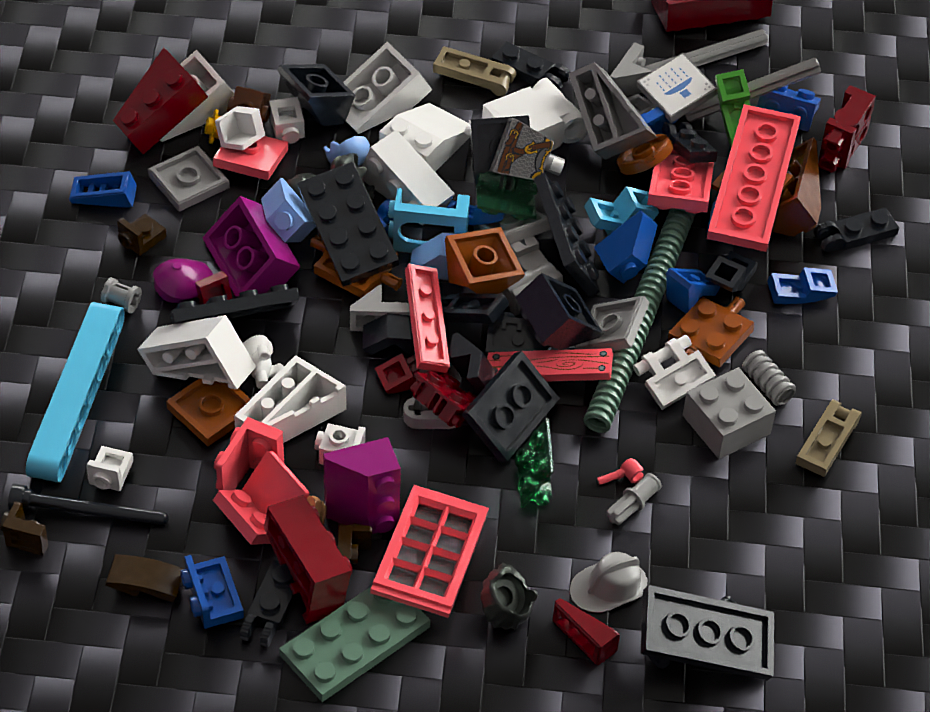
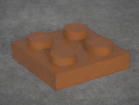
[166,378,251,446]

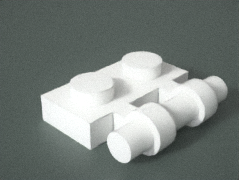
[633,335,716,410]

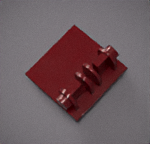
[410,371,477,428]

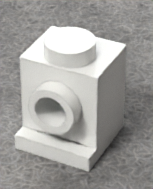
[269,97,305,144]
[314,423,365,465]

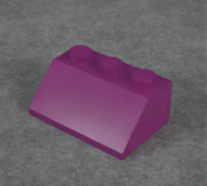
[203,196,301,297]
[323,437,401,534]

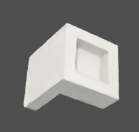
[215,106,265,150]

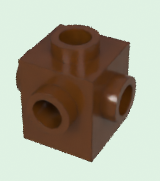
[227,86,271,127]

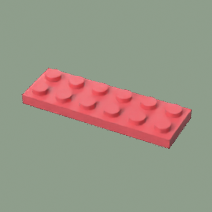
[707,104,801,252]

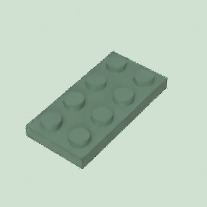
[279,578,430,702]

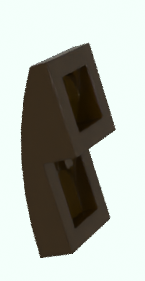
[105,554,184,603]

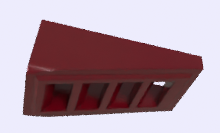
[552,598,620,665]

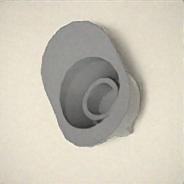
[569,552,648,613]

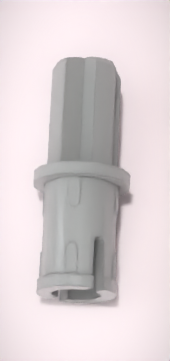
[606,473,662,525]

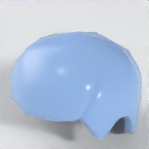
[323,136,370,167]

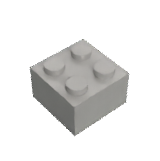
[682,367,776,459]

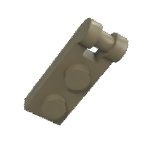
[433,46,516,96]
[795,399,862,477]

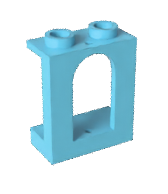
[388,188,470,253]

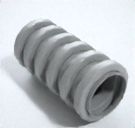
[742,350,796,406]

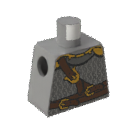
[489,118,565,181]

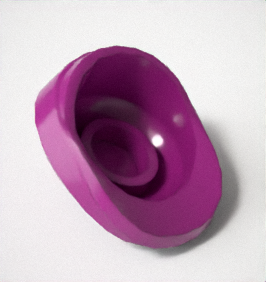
[153,258,213,303]

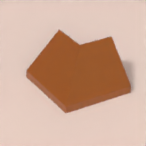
[445,227,525,294]

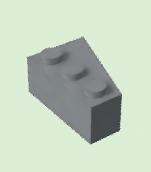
[569,62,658,160]

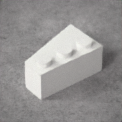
[362,129,455,226]
[137,315,256,389]
[234,355,346,443]

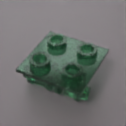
[476,171,538,220]
[515,418,554,508]

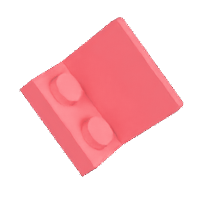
[214,417,284,491]
[213,451,310,545]

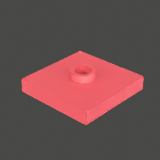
[213,136,289,180]

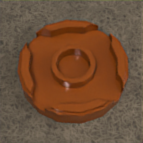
[617,134,673,175]

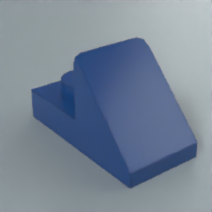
[666,268,720,314]

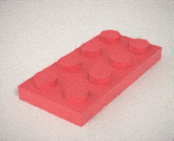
[647,149,714,214]

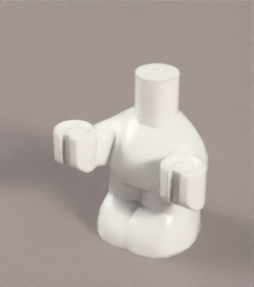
[243,335,284,389]

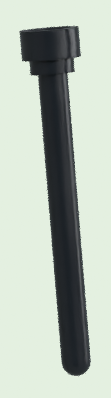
[8,484,169,525]

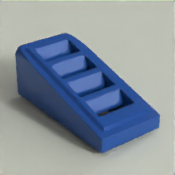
[69,171,137,207]

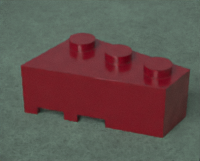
[113,47,208,154]
[264,495,352,624]

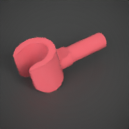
[597,458,644,486]

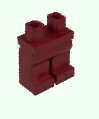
[818,85,876,173]

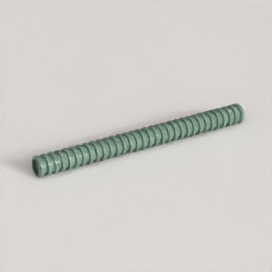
[583,208,696,433]

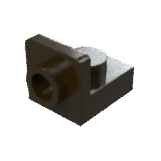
[117,213,167,256]
[0,501,49,556]
[338,523,372,564]

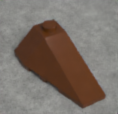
[772,137,821,236]

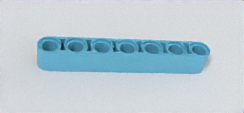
[26,302,125,483]

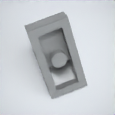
[610,42,652,96]
[350,285,410,331]

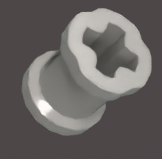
[101,277,142,313]

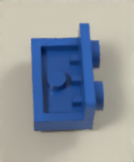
[757,86,821,131]
[180,555,244,629]

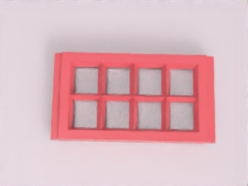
[370,485,489,618]

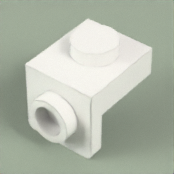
[86,446,134,491]

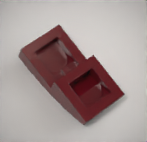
[375,353,449,394]

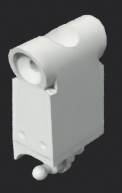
[465,78,588,150]

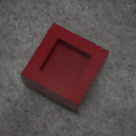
[195,271,233,305]

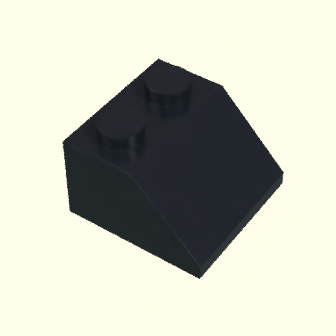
[277,64,356,126]
[515,273,604,350]

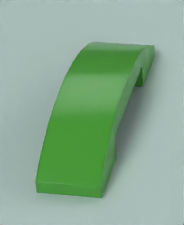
[715,69,751,148]

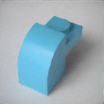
[584,186,659,235]

